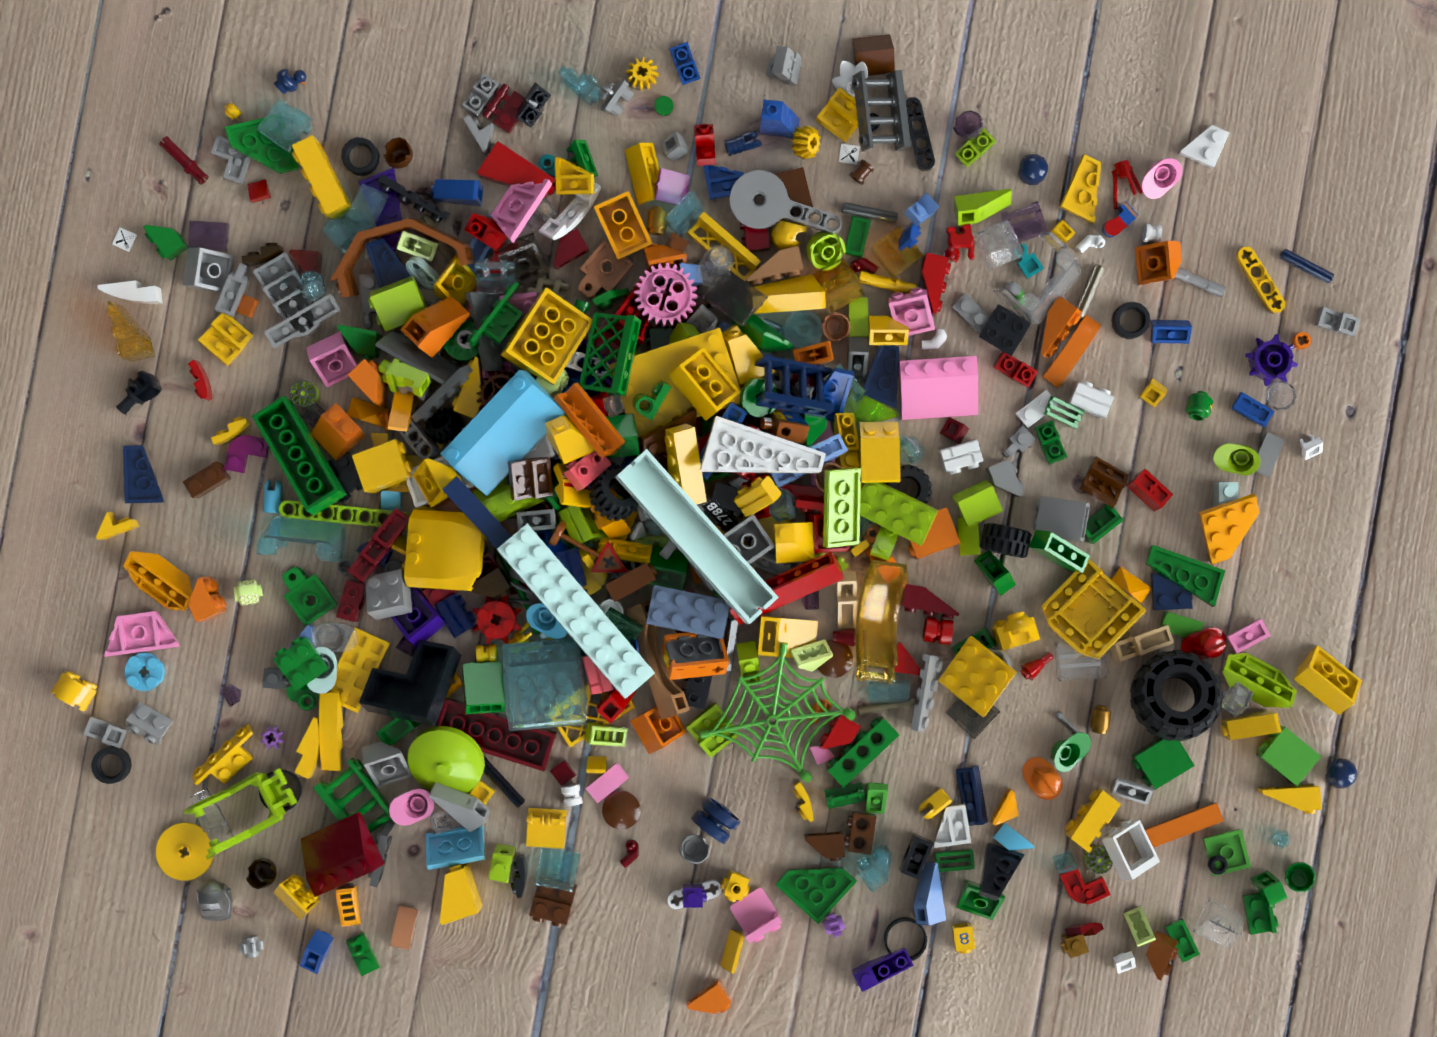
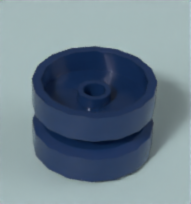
[691,796,741,844]

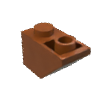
[1146,931,1179,981]

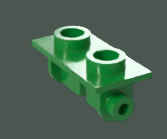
[824,782,866,809]

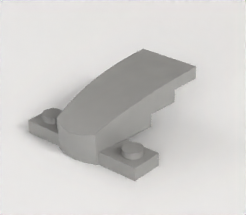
[253,252,341,348]

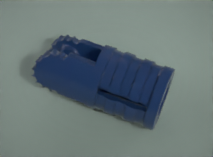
[724,131,762,156]

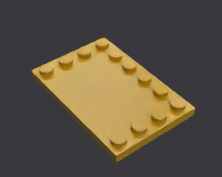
[609,327,741,437]

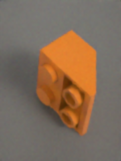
[188,577,227,622]

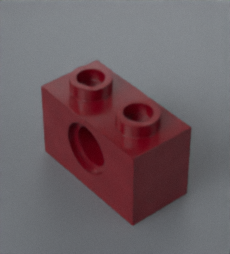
[336,580,366,622]

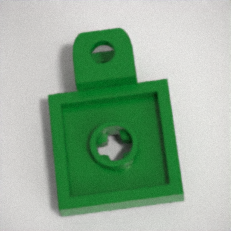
[282,566,338,627]

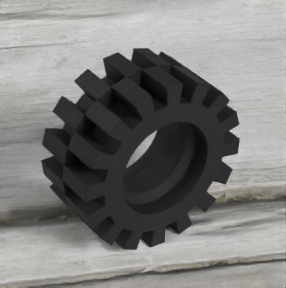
[425,408,463,444]

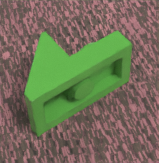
[865,783,888,814]

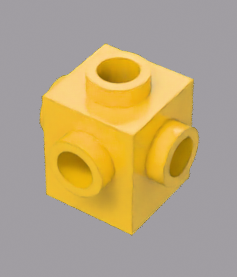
[720,870,750,902]

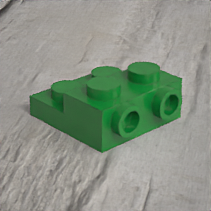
[273,636,329,691]

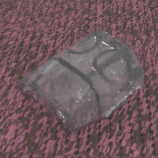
[973,220,1024,271]

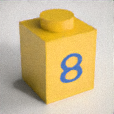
[951,922,975,954]

